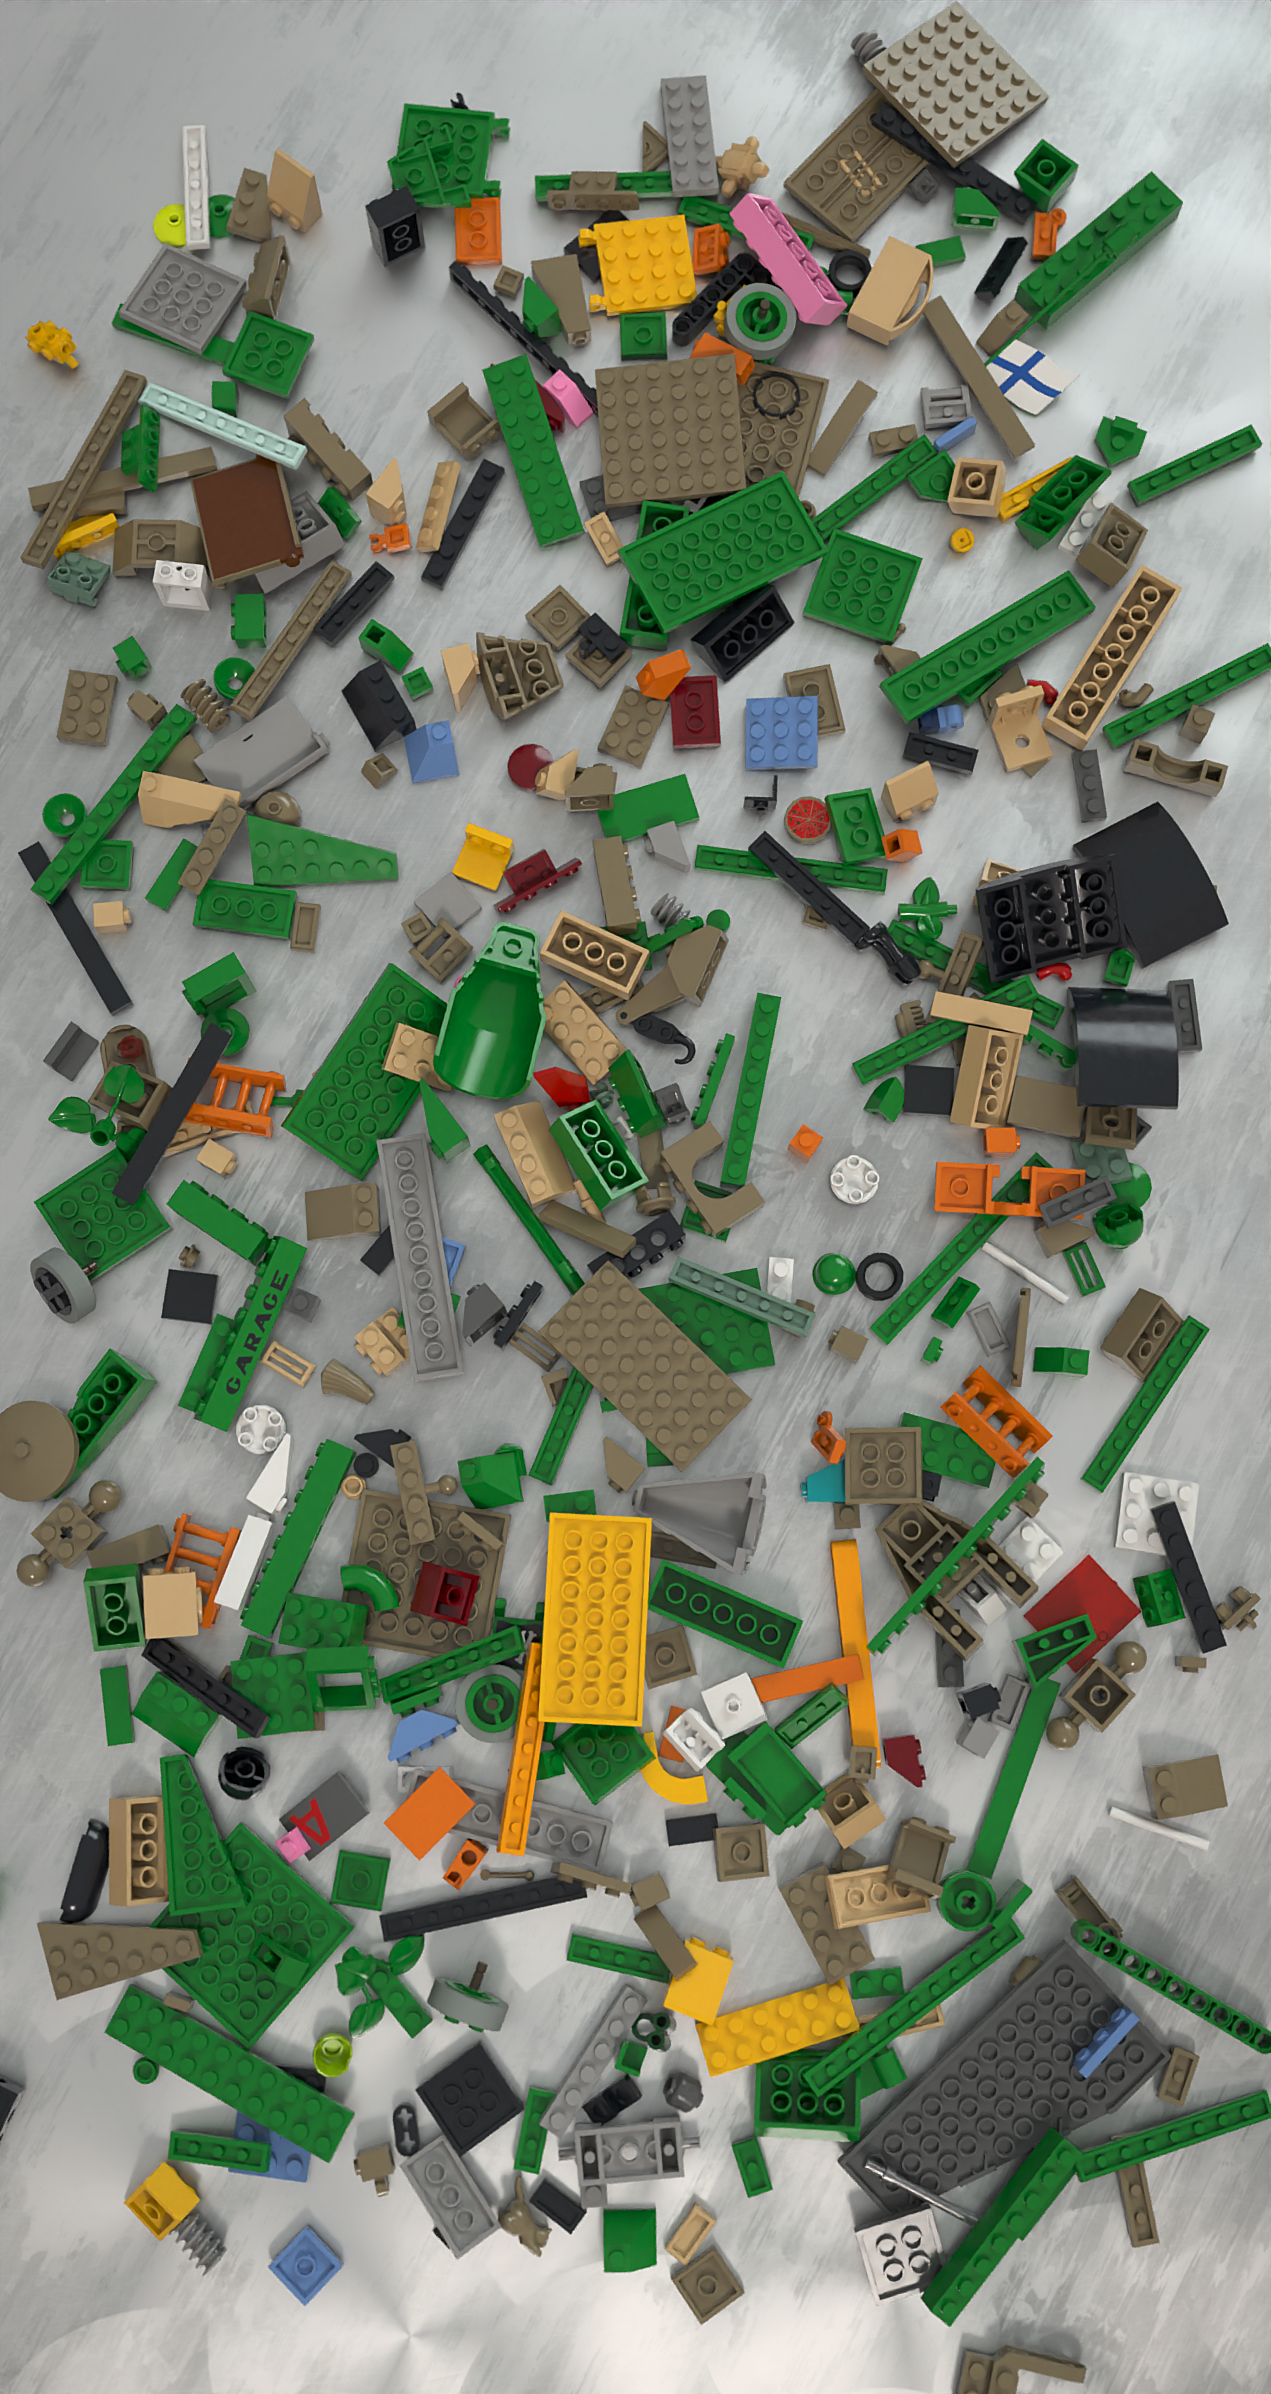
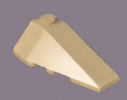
[138,771,242,828]

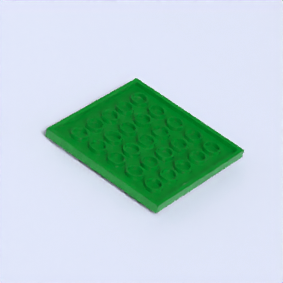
[149,1822,356,2050]

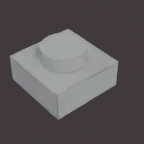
[580,2184,608,2209]

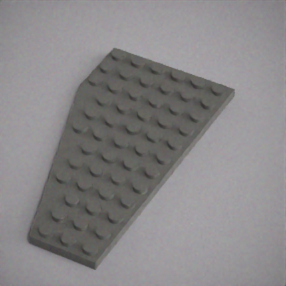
[837,1940,1172,2216]

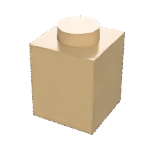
[93,901,131,934]
[196,1139,237,1179]

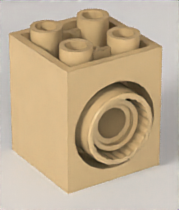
[142,1566,202,1639]

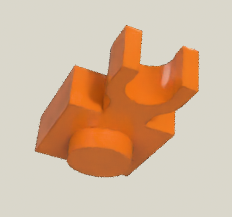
[369,523,412,553]

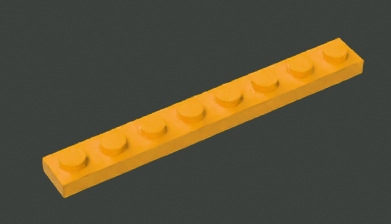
[496,1642,544,1856]

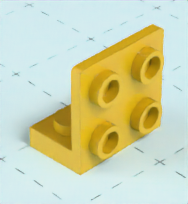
[452,822,514,891]

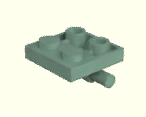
[47,550,111,607]

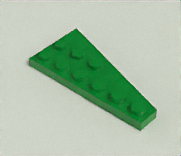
[247,813,399,886]
[160,1754,249,1916]

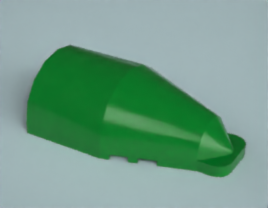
[433,922,546,1099]

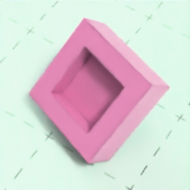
[275,1827,311,1864]

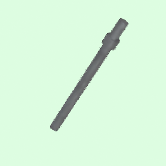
[862,2158,981,2227]

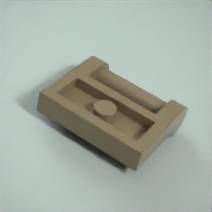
[409,917,474,982]

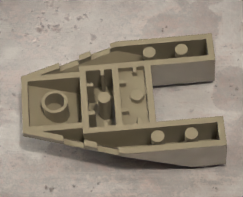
[875,1501,1039,1662]

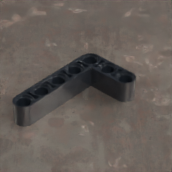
[672,253,785,347]

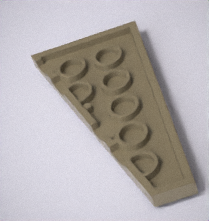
[37,1921,204,2000]

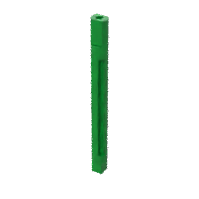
[473,1144,585,1296]

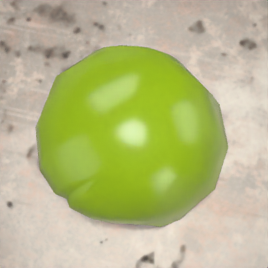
[313,2033,353,2078]

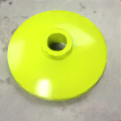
[153,204,186,247]

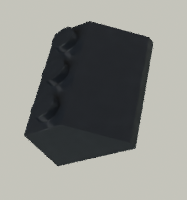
[341,660,417,752]

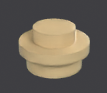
[341,1474,366,1499]

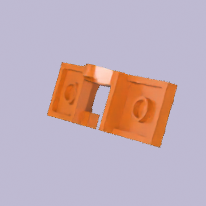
[933,1162,1085,1219]

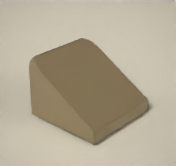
[361,753,398,788]

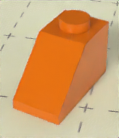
[635,650,691,700]

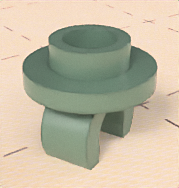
[590,1082,615,1109]

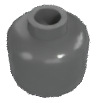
[663,2072,703,2113]

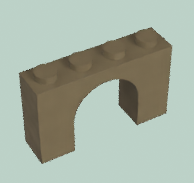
[659,1121,765,1238]

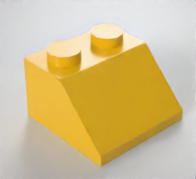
[124,2161,200,2241]

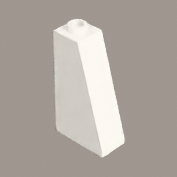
[214,1512,276,1610]

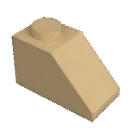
[535,749,579,801]

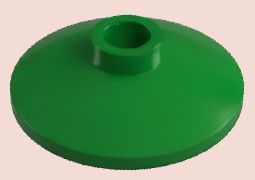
[209,194,235,238]
[201,1008,250,1056]

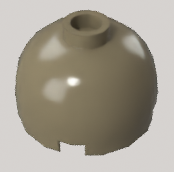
[253,791,302,827]

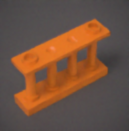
[184,1058,286,1138]
[940,1365,1053,1479]
[164,1513,242,1629]

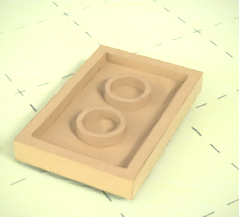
[381,1022,452,1092]

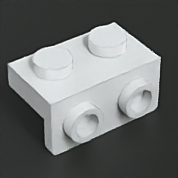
[662,1707,725,1772]

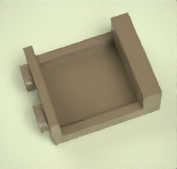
[427,382,501,460]
[885,1817,956,1900]

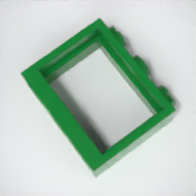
[182,952,257,1018]
[305,1646,381,1712]

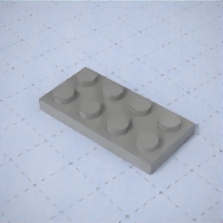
[399,2134,502,2260]

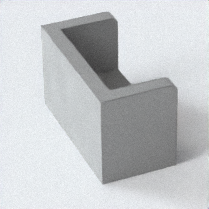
[956,1718,1000,1759]

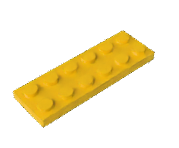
[695,1978,860,2078]

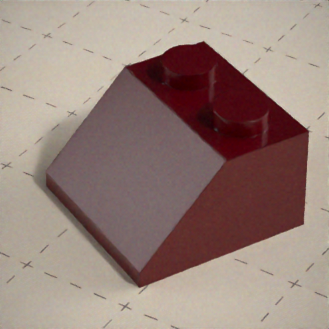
[410,1561,480,1626]

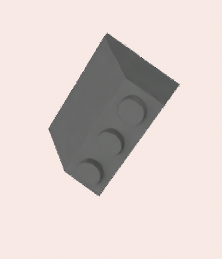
[462,1282,508,1347]

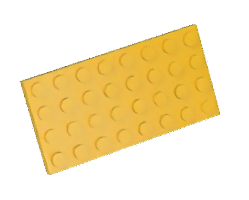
[538,1513,652,1727]

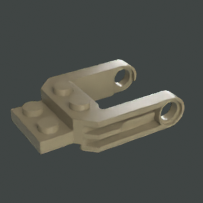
[957,2344,1087,2394]

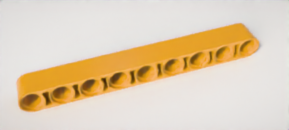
[830,1539,881,1768]

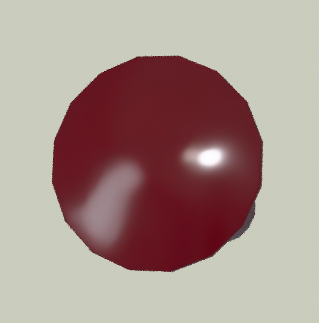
[507,744,554,792]

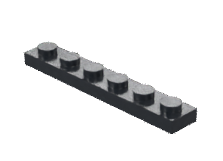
[421,459,505,590]
[748,831,870,947]
[1149,1501,1227,1654]
[141,1638,271,1739]

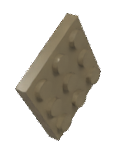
[845,1427,923,1505]

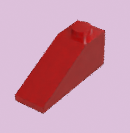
[533,1067,591,1112]

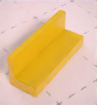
[53,513,119,559]

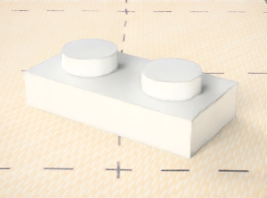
[767,1257,794,1303]

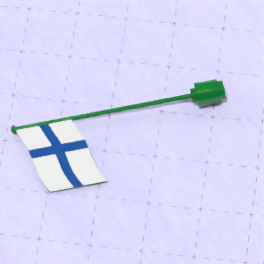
[984,222,1137,415]

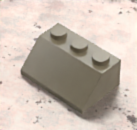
[242,235,291,320]
[1100,1288,1184,1382]

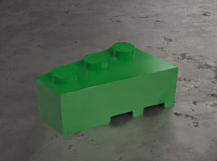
[1012,1614,1097,1690]

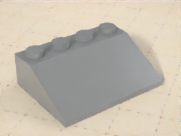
[251,491,345,594]

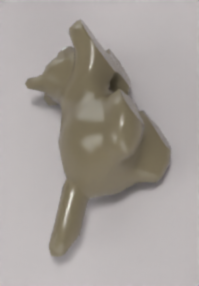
[498,2175,552,2257]

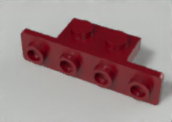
[493,849,582,913]

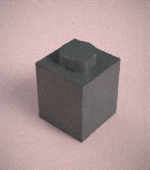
[285,1287,321,1323]

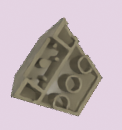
[476,632,564,720]

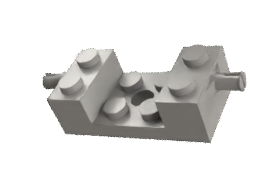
[558,2115,700,2187]

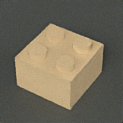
[948,457,1007,518]

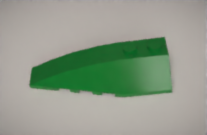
[52,1348,158,1499]

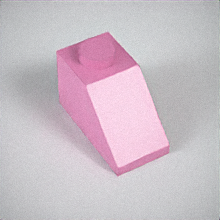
[543,370,593,429]

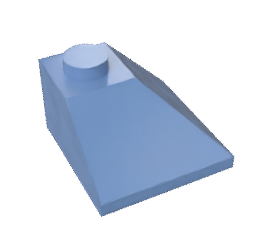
[404,720,459,783]

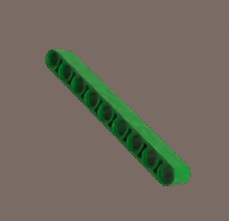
[1070,1919,1271,2054]

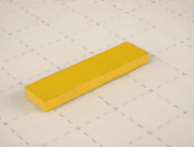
[998,457,1072,523]

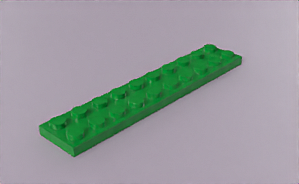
[879,570,1096,725]
[104,1984,356,2163]

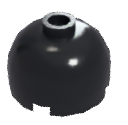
[218,1746,271,1801]

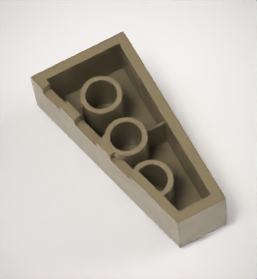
[284,398,373,501]

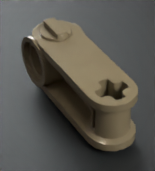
[1054,1875,1123,1952]

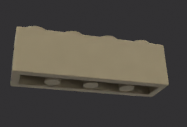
[593,836,641,936]

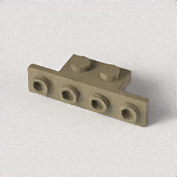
[546,171,640,211]

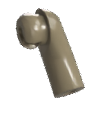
[1119,683,1154,706]

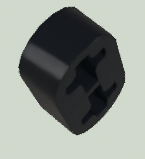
[393,2102,420,2157]

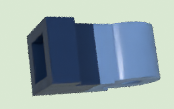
[917,705,964,735]

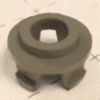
[635,1182,676,1216]

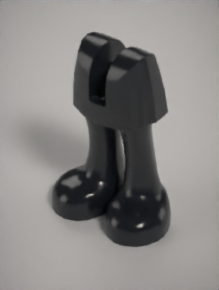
[854,921,921,987]

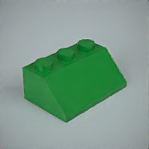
[608,1049,667,1138]
[132,1671,223,1758]

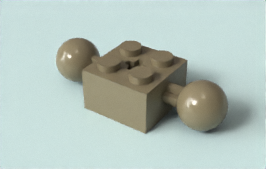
[17,1480,122,1587]
[1046,1641,1147,1750]

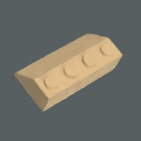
[950,1025,1024,1129]
[493,1101,577,1209]
[109,1796,169,1907]

